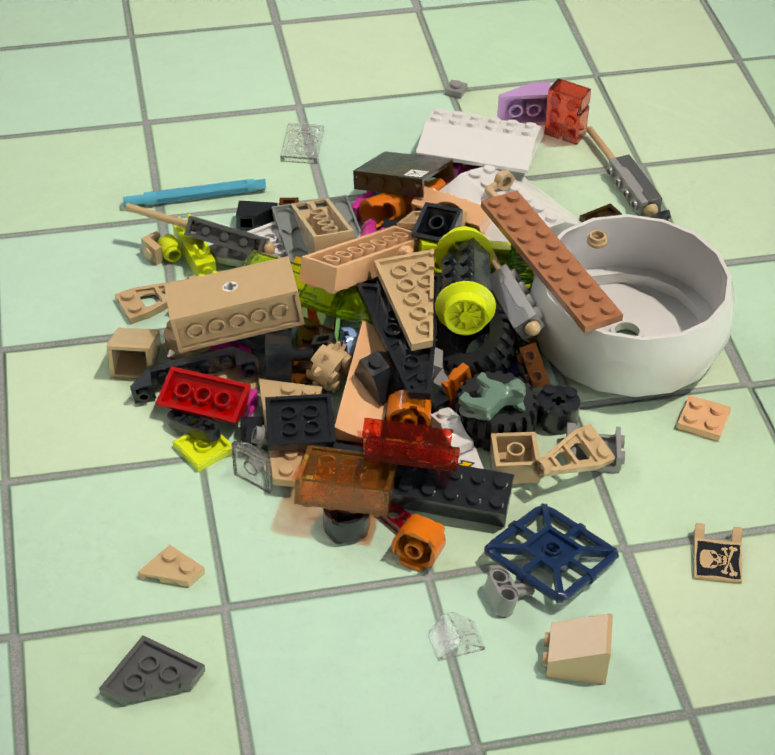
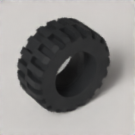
[435,306,520,377]
[454,371,538,452]

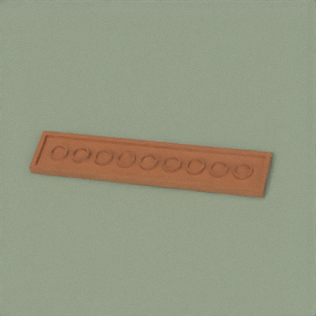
[481,190,623,333]

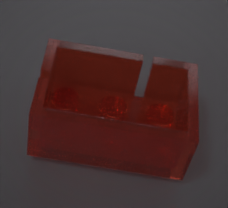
[544,78,591,145]

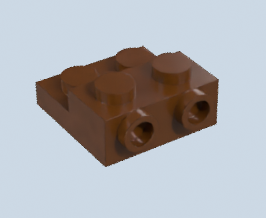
[515,342,550,389]

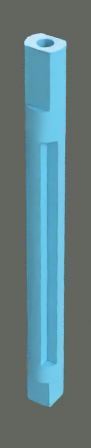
[123,179,266,207]

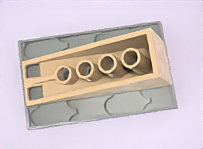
[272,195,378,283]

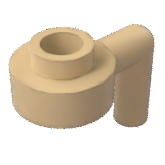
[485,170,514,198]

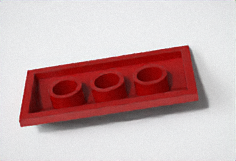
[155,366,251,424]

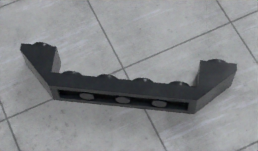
[130,347,262,403]

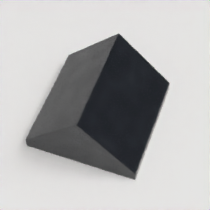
[411,202,463,243]

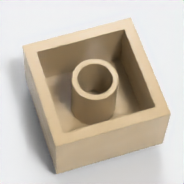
[490,432,540,484]

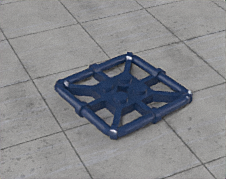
[484,503,619,604]

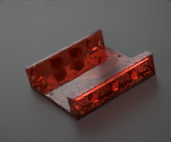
[361,417,460,472]

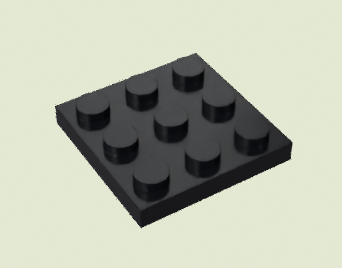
[265,394,336,451]

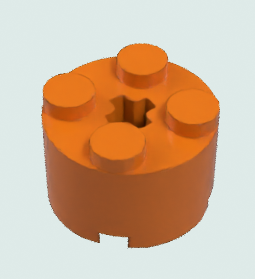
[386,389,431,439]
[391,514,446,571]

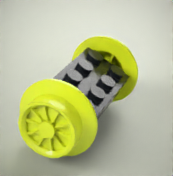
[435,226,496,335]

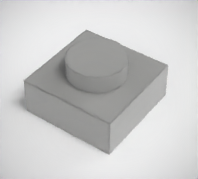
[445,80,468,99]

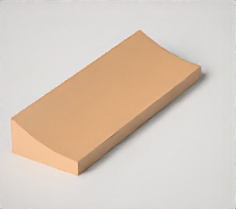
[335,321,387,445]

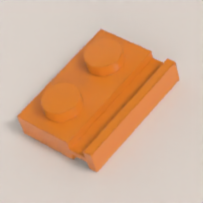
[441,363,472,411]

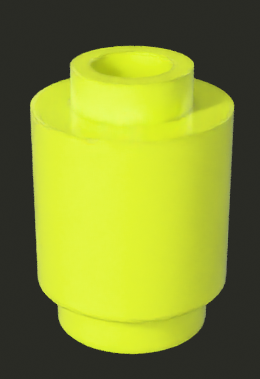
[157,234,182,262]

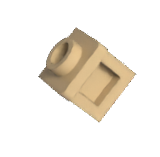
[141,231,163,265]

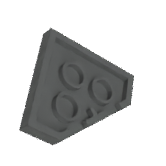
[99,635,206,704]

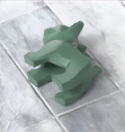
[459,372,526,421]

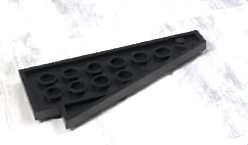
[357,274,442,400]

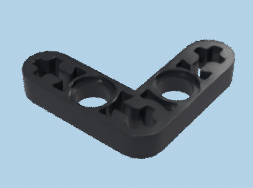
[167,409,221,442]

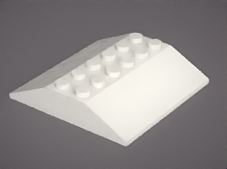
[416,108,545,174]
[440,165,582,242]

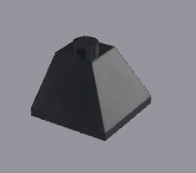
[354,350,403,406]

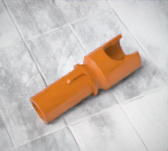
[359,178,446,230]

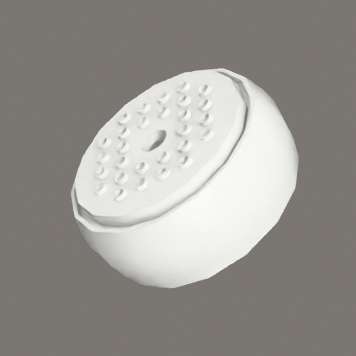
[530,214,735,397]

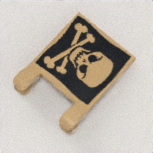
[693,523,742,584]

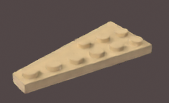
[374,249,434,351]
[259,379,322,488]

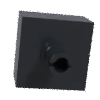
[265,327,313,383]

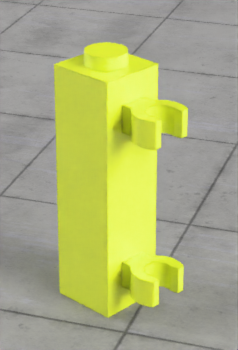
[173,214,216,277]

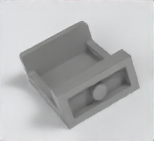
[565,423,625,473]

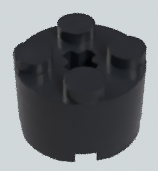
[536,384,580,435]
[323,489,370,544]

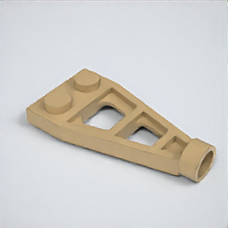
[115,274,197,325]
[532,423,616,478]

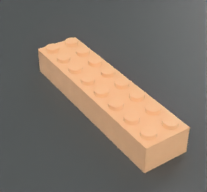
[299,226,419,294]

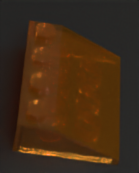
[294,445,398,516]

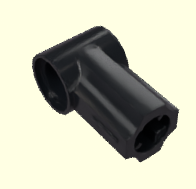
[240,416,264,457]

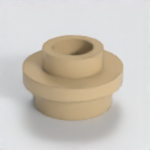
[587,230,608,249]

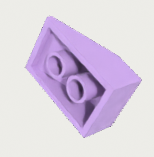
[497,82,553,125]

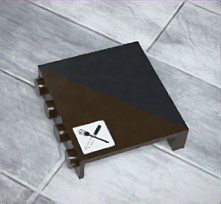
[353,151,453,198]

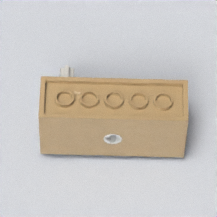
[164,256,305,353]

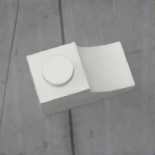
[431,407,474,456]

